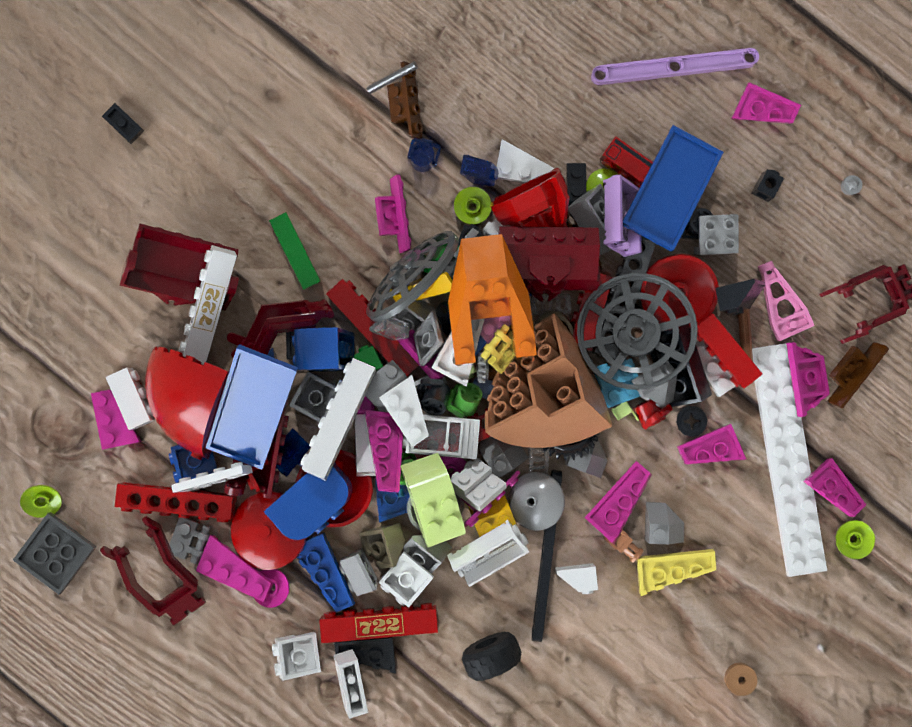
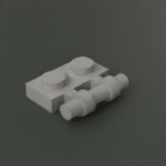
[169,517,211,564]

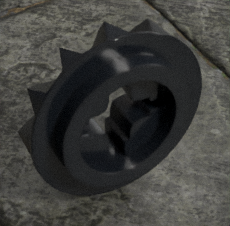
[676,406,707,437]

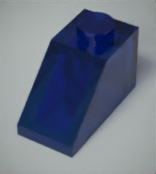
[460,155,499,186]

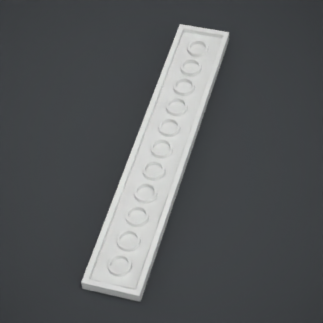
[752,343,827,577]

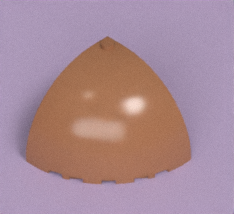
[485,313,612,448]

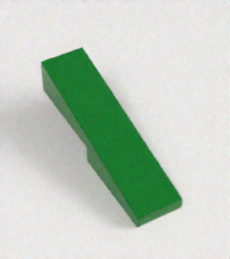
[269,212,321,290]

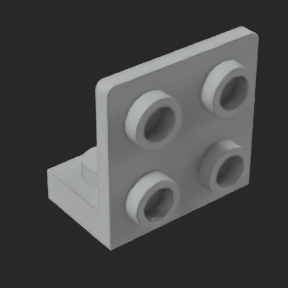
[694,214,739,255]

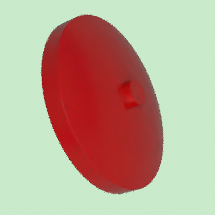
[640,254,719,328]
[295,449,373,527]
[231,492,307,570]

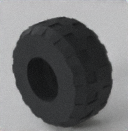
[462,631,522,681]

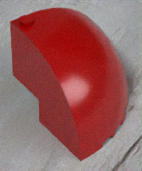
[145,347,229,460]

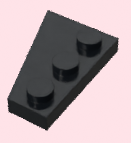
[334,637,397,674]

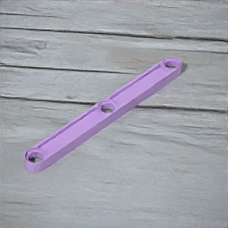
[591,48,759,85]

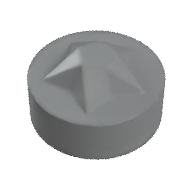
[841,175,862,196]

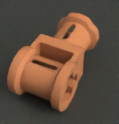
[604,529,643,563]

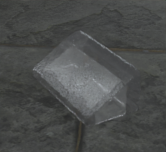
[369,317,409,340]

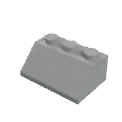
[568,184,612,256]

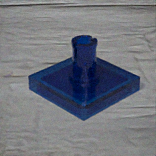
[277,428,311,477]

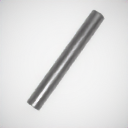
[367,61,418,94]

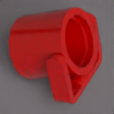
[633,399,674,429]

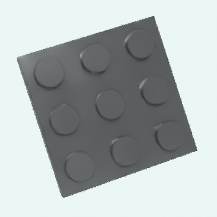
[13,512,97,595]

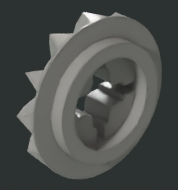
[476,352,489,383]

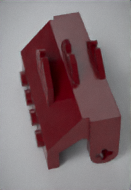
[119,223,239,311]
[498,226,600,302]
[224,399,289,499]

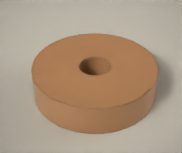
[724,663,757,696]

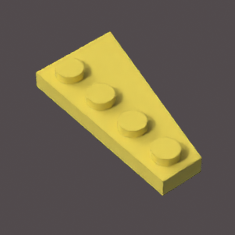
[637,549,716,596]

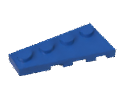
[297,532,355,612]

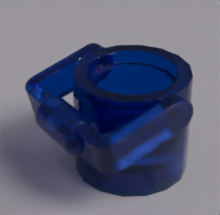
[407,138,441,172]

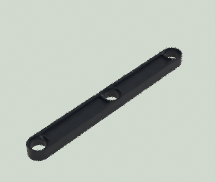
[531,469,562,642]

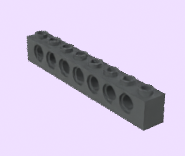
[592,236,656,360]

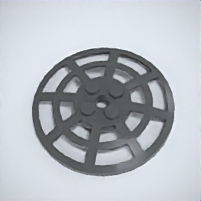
[366,231,459,322]
[577,273,697,390]

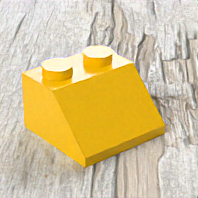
[468,494,516,537]

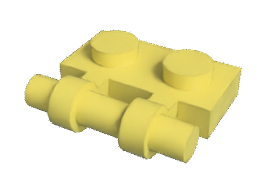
[480,324,515,374]

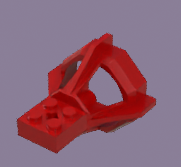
[490,168,569,227]

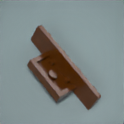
[387,61,423,140]
[828,342,889,408]

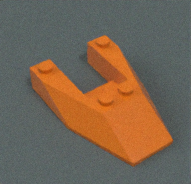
[448,234,537,365]

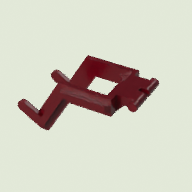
[819,264,912,344]
[227,299,334,358]
[100,516,206,625]

